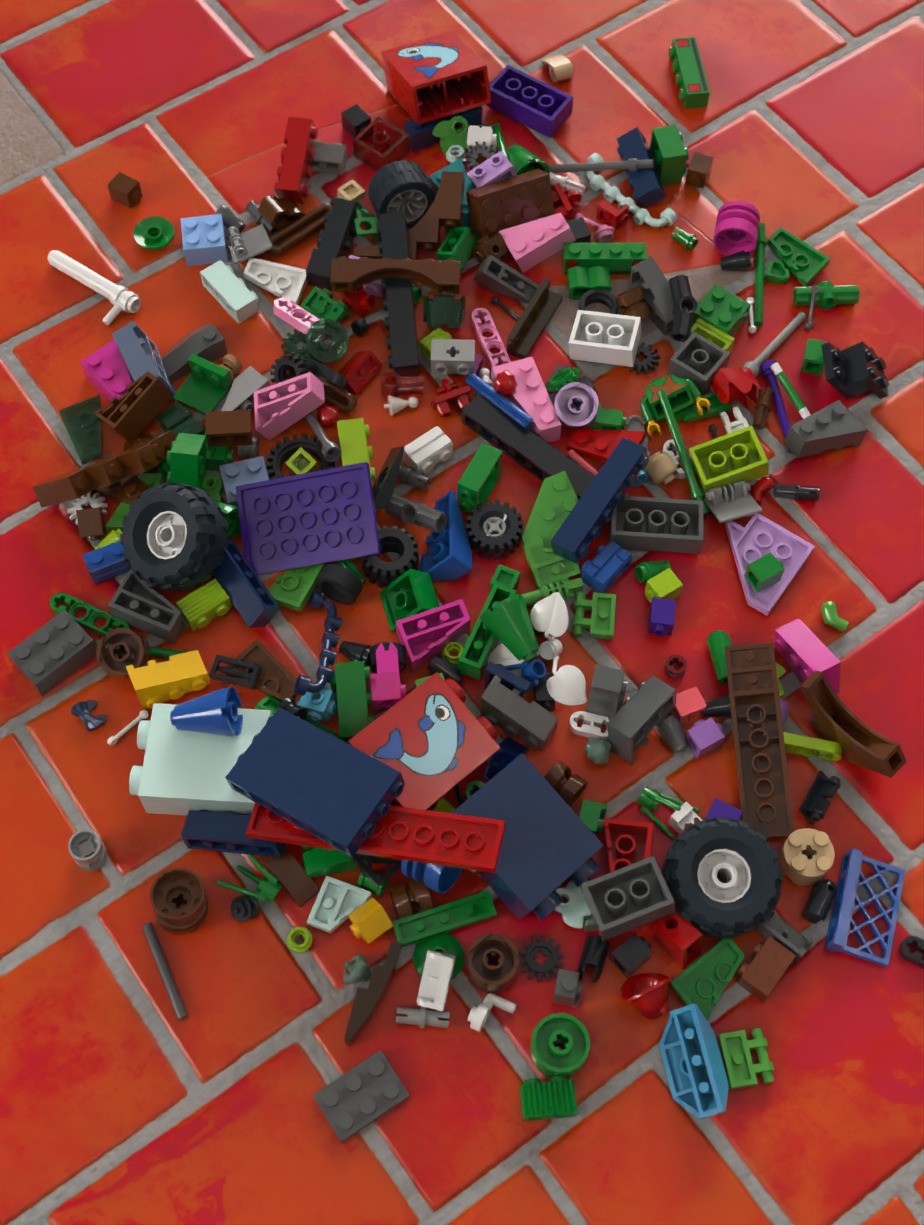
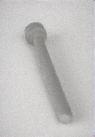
[741,312,806,377]

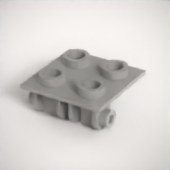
[226,224,273,264]
[704,480,763,523]

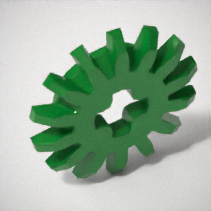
[545,367,581,391]

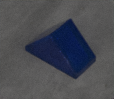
[483,737,529,780]

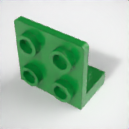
[173,354,232,415]

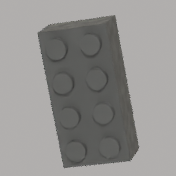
[609,496,703,554]

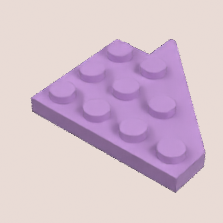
[725,513,815,616]

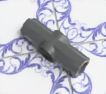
[384,494,448,533]

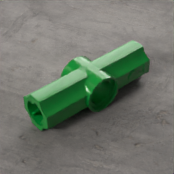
[793,281,859,310]

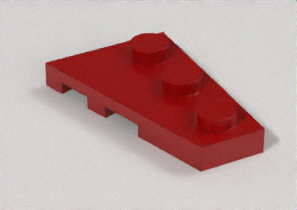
[567,429,646,462]

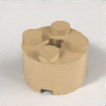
[778,828,835,886]

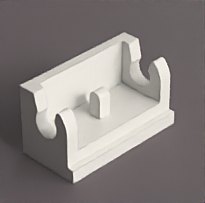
[416,950,456,1011]

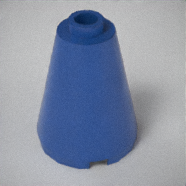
[170,687,243,737]

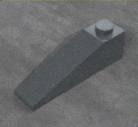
[161,323,227,383]

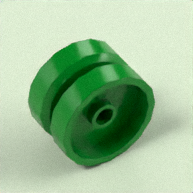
[530,1013,590,1079]

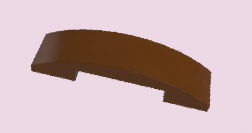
[258,848,320,907]

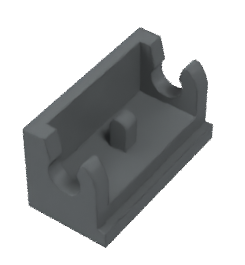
[755,910,814,964]

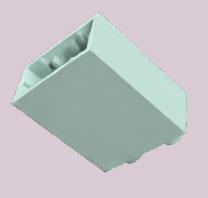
[129,703,272,816]

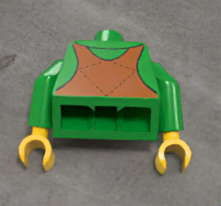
[640,374,710,439]

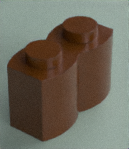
[258,196,306,228]

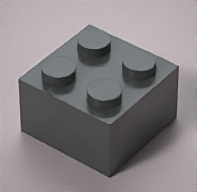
[667,332,730,396]

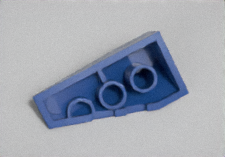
[420,490,472,581]

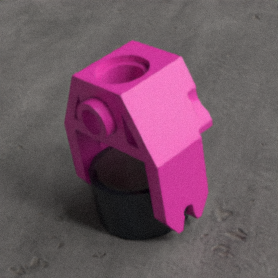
[370,642,406,710]

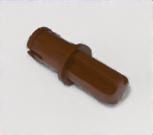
[753,386,773,429]

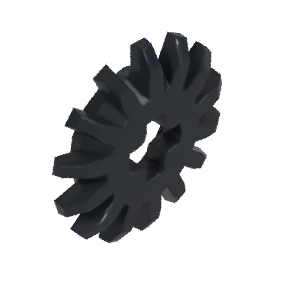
[463,141,498,170]
[624,342,660,375]
[518,935,564,982]

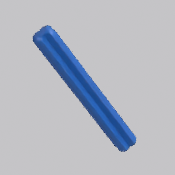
[465,373,534,428]

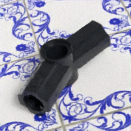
[669,275,697,342]

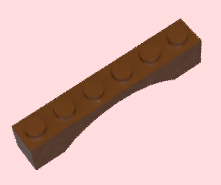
[330,257,461,295]

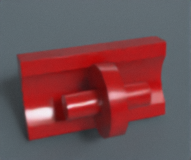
[552,183,582,220]
[338,286,377,318]
[430,379,471,418]

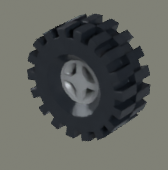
[466,500,523,560]

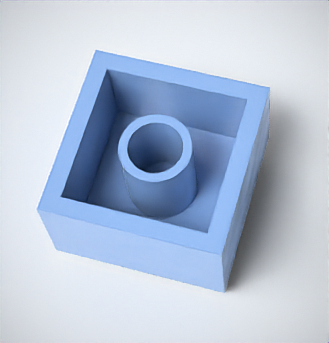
[180,214,228,267]

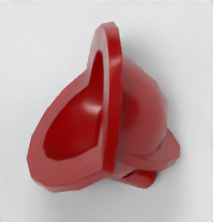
[620,972,674,1020]

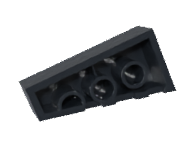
[306,196,358,291]

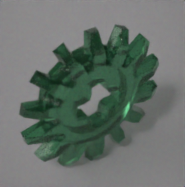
[281,329,320,359]

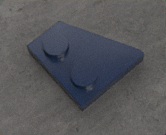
[485,662,531,693]

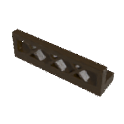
[507,278,563,359]

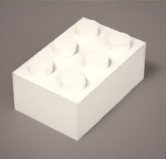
[569,310,642,367]

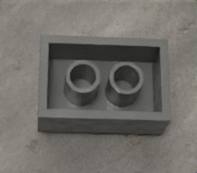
[7,609,97,696]
[581,856,675,941]

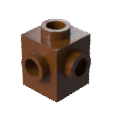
[472,233,510,263]

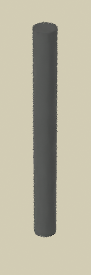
[142,923,188,1021]

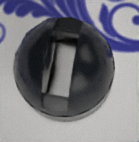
[351,318,369,337]

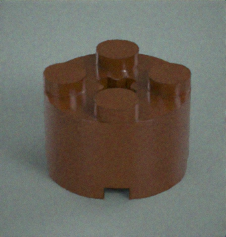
[96,628,151,678]
[467,934,519,994]

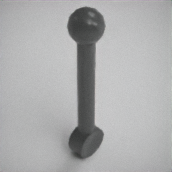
[805,285,819,330]

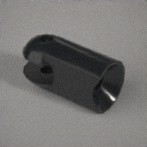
[802,879,837,924]
[577,935,610,983]

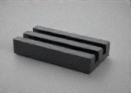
[209,655,263,690]

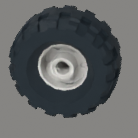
[120,482,229,591]
[661,817,783,938]

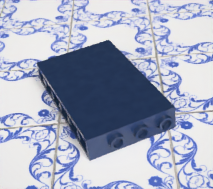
[225,707,405,858]

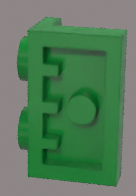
[300,286,352,332]

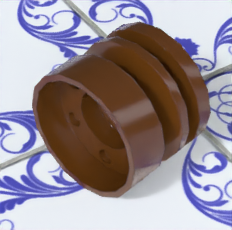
[150,868,208,934]

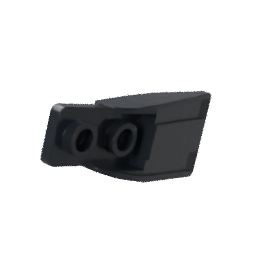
[372,446,404,509]

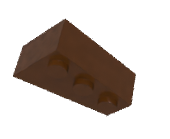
[94,371,174,444]

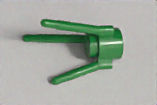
[637,786,700,840]
[216,854,283,903]

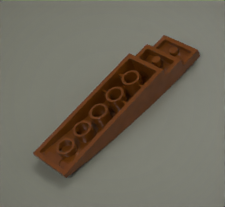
[725,642,794,838]

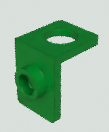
[354,217,381,245]

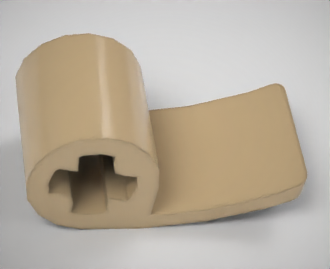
[541,55,574,83]

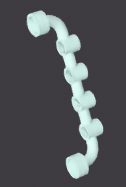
[585,153,678,228]

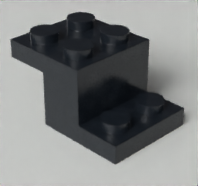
[821,341,889,399]

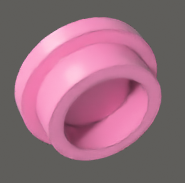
[594,224,614,243]

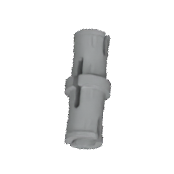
[396,1006,450,1029]

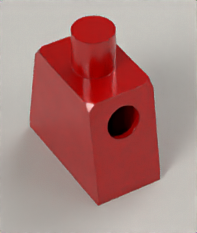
[652,911,702,970]

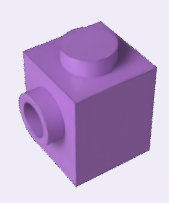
[685,717,725,759]

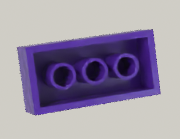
[486,65,573,138]

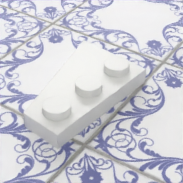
[243,257,307,305]

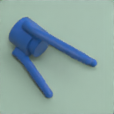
[505,659,546,697]

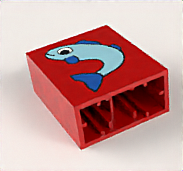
[381,31,492,125]
[347,672,500,810]

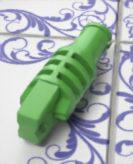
[522,578,584,607]

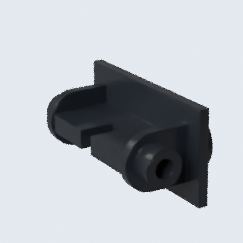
[799,770,841,825]

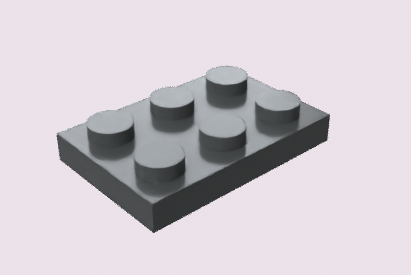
[313,1050,410,1143]

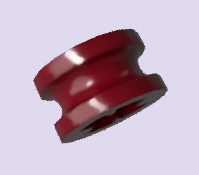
[664,654,687,679]

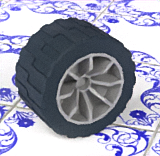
[368,160,436,229]

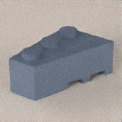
[112,320,171,389]

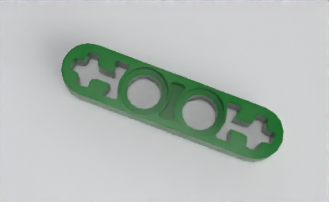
[50,593,131,637]

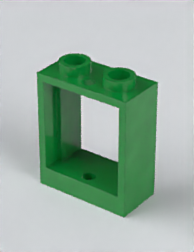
[457,442,503,513]

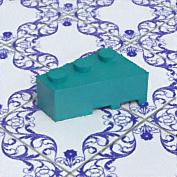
[428,158,474,228]

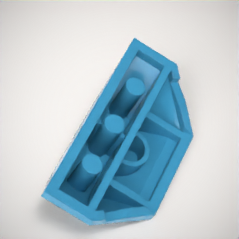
[659,1003,729,1119]

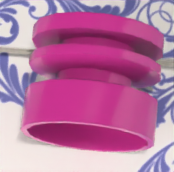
[713,201,760,256]

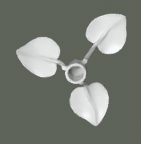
[488,592,587,705]

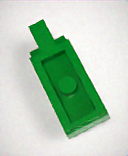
[674,392,731,423]

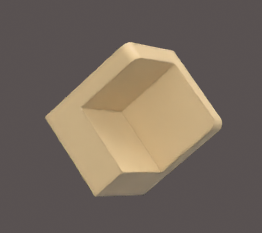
[337,179,366,203]

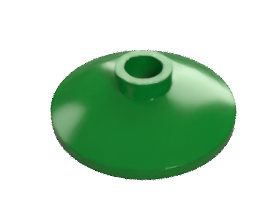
[133,216,175,250]
[413,933,464,980]

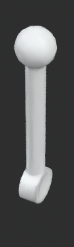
[746,297,757,334]
[107,710,149,746]

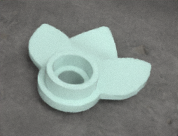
[554,880,591,929]

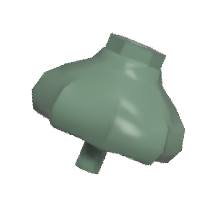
[584,738,612,765]
[343,954,371,984]

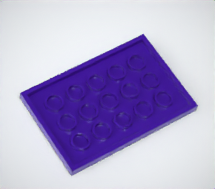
[235,462,381,576]

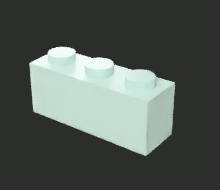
[200,260,259,324]

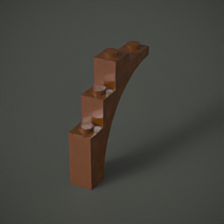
[354,171,465,260]
[33,430,176,507]

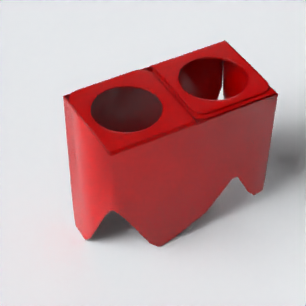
[709,368,762,409]

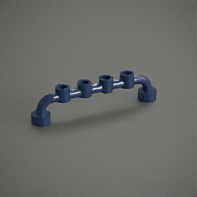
[294,589,342,696]

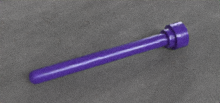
[760,360,793,453]

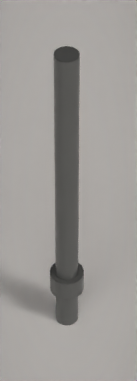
[548,158,654,173]

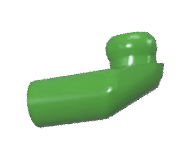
[821,601,849,632]

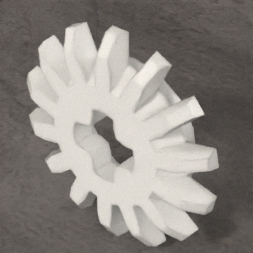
[67,491,108,525]

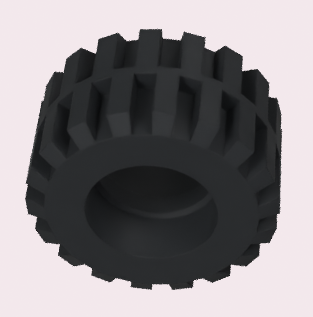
[361,526,419,588]

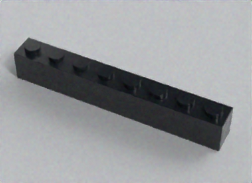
[376,211,421,376]
[462,394,595,500]

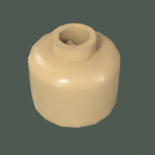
[644,451,678,485]

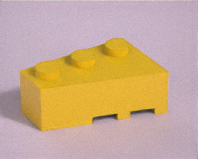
[126,650,211,710]

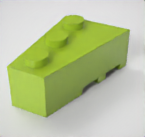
[337,418,376,483]

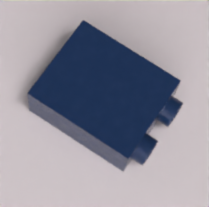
[452,753,603,920]

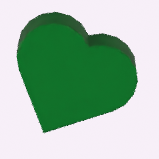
[764,260,790,285]

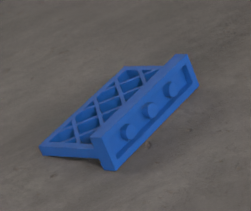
[824,848,905,967]

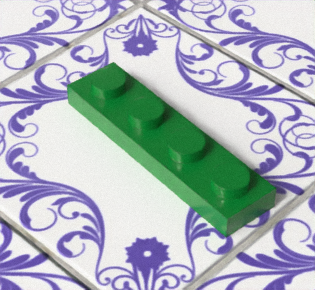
[392,890,497,948]

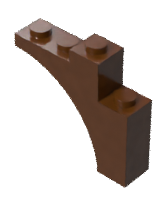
[800,671,907,778]

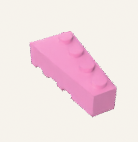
[491,357,561,443]

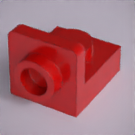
[596,200,629,231]

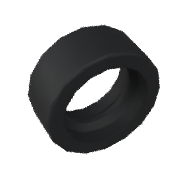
[578,289,618,314]
[316,564,363,605]

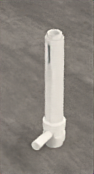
[47,250,141,326]

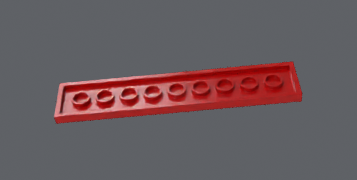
[245,803,506,873]

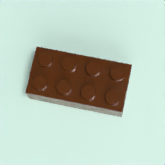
[466,169,555,236]

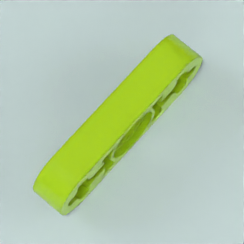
[783,732,842,761]

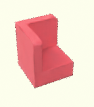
[671,686,707,725]

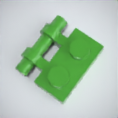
[572,592,616,640]
[717,1028,775,1090]

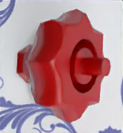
[493,370,517,397]
[316,404,340,428]

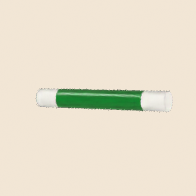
[770,362,811,419]

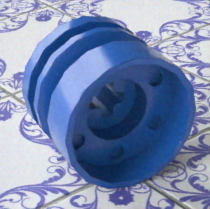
[401,860,463,894]

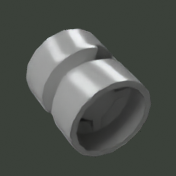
[68,829,108,872]

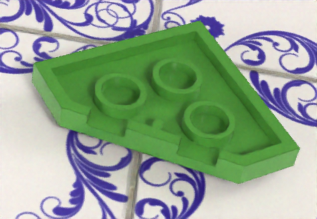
[521,470,579,548]

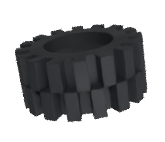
[270,354,313,383]

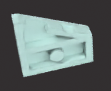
[307,876,372,933]

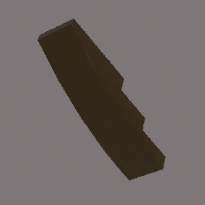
[344,941,402,1046]

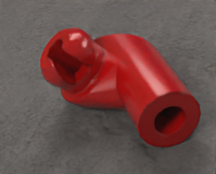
[751,476,775,505]

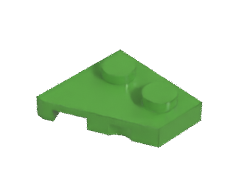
[522,545,581,588]

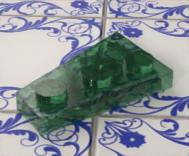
[58,395,103,465]

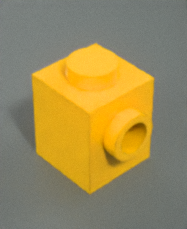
[348,897,394,944]

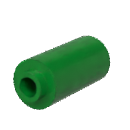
[706,630,732,685]

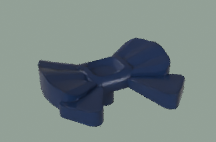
[71,700,107,732]

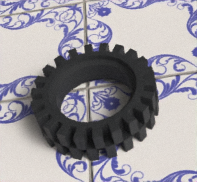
[266,433,336,480]

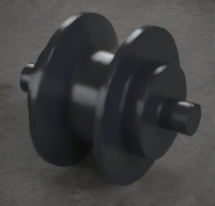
[231,895,259,922]

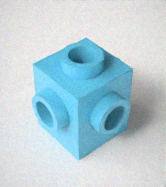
[298,686,338,722]

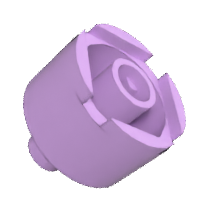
[553,382,599,427]

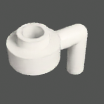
[467,993,517,1032]

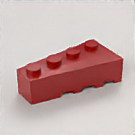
[274,117,318,204]
[603,818,654,930]

